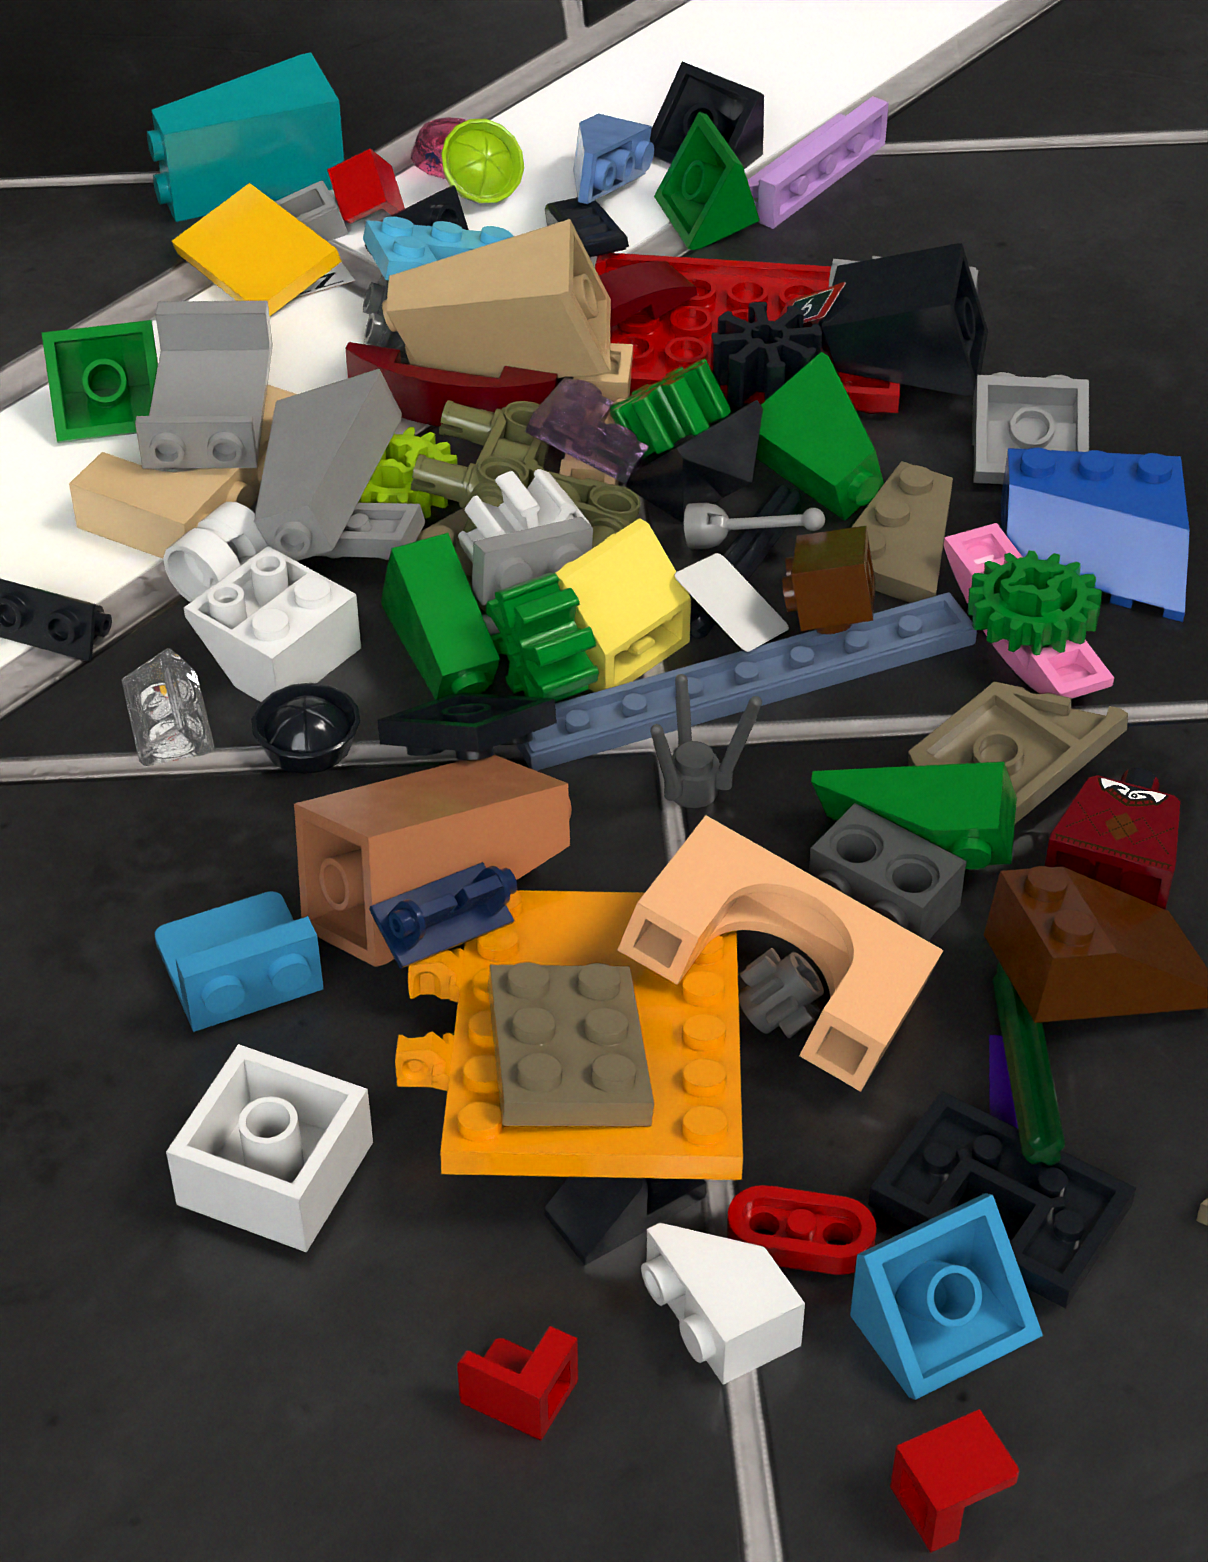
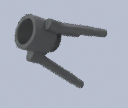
[650,674,762,808]

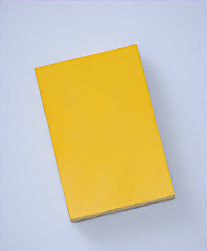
[171,183,342,316]

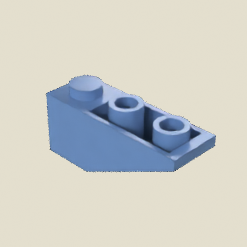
[573,113,654,204]

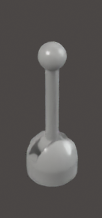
[684,503,825,550]

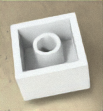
[166,1044,373,1253]

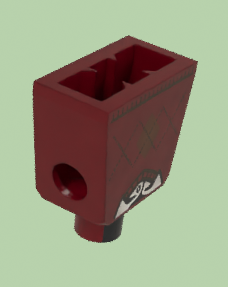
[1045,768,1180,910]

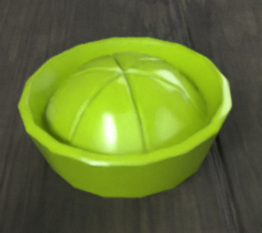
[441,119,524,203]

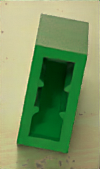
[756,352,884,521]
[381,533,500,700]

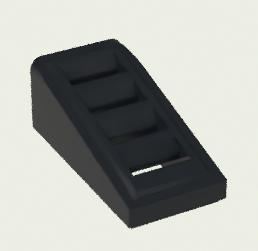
[545,197,629,257]

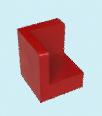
[327,149,405,224]
[457,1326,578,1441]
[890,1409,1019,1553]

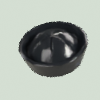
[251,683,360,774]

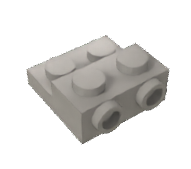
[972,372,1089,484]

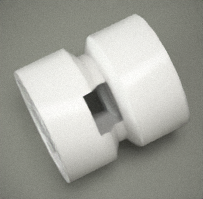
[163,502,267,603]

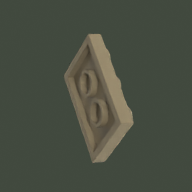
[488,962,654,1126]

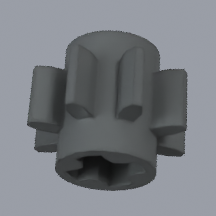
[738,948,824,1038]

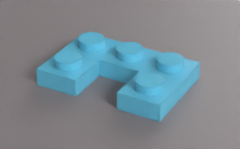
[363,216,514,280]

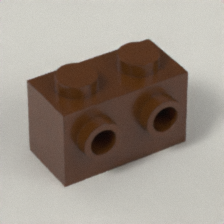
[782,526,875,634]

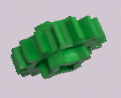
[967,550,1102,655]

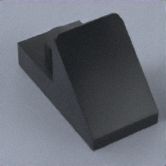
[545,1177,707,1266]

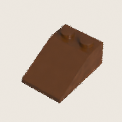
[984,866,1208,1023]

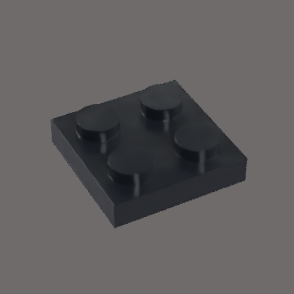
[377,693,557,760]

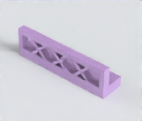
[748,96,889,229]

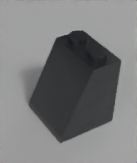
[818,243,988,396]

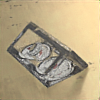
[122,647,215,766]

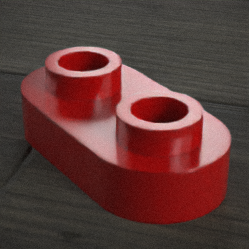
[727,1185,876,1275]

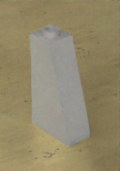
[254,369,402,561]

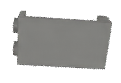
[135,301,273,469]

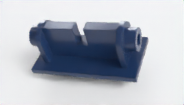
[369,862,517,969]

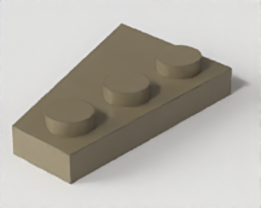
[851,461,953,603]

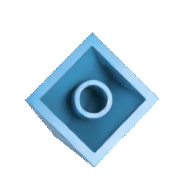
[850,1193,1043,1400]

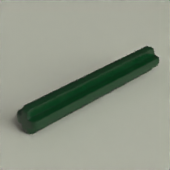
[993,962,1066,1166]

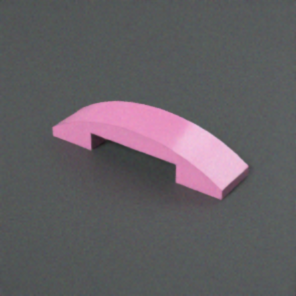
[943,523,1114,699]

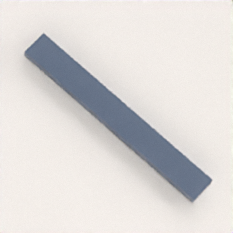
[517,592,977,771]

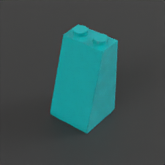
[147,52,344,222]

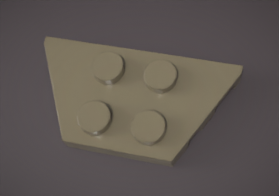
[908,681,1128,824]

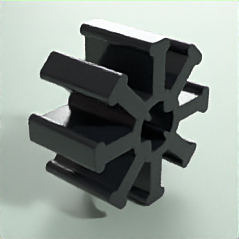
[710,302,822,408]

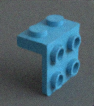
[155,891,324,1032]

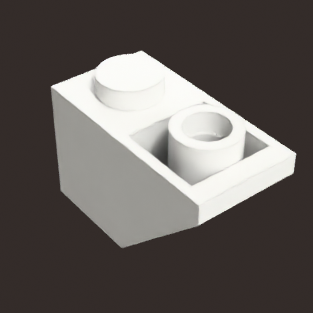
[641,1223,805,1385]

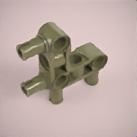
[411,400,640,549]

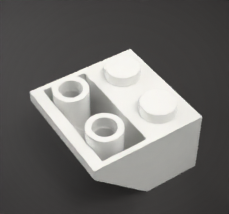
[184,546,361,702]

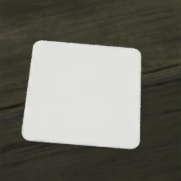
[674,553,789,652]

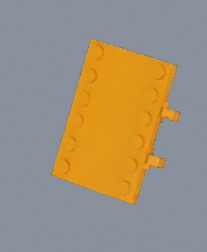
[395,890,743,1180]

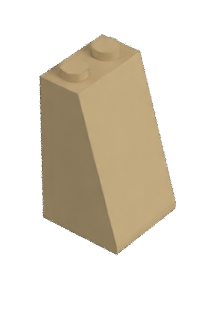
[382,219,611,378]

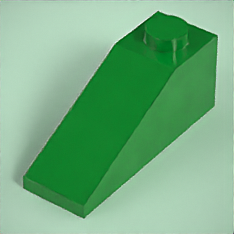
[811,762,1017,869]

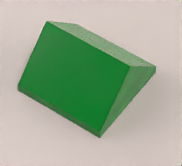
[654,112,760,250]
[41,320,158,443]

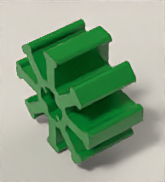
[609,358,731,461]
[486,572,599,702]

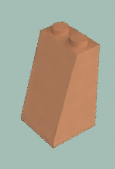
[294,755,572,967]

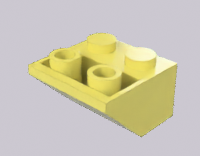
[555,518,691,692]

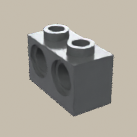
[809,803,966,941]

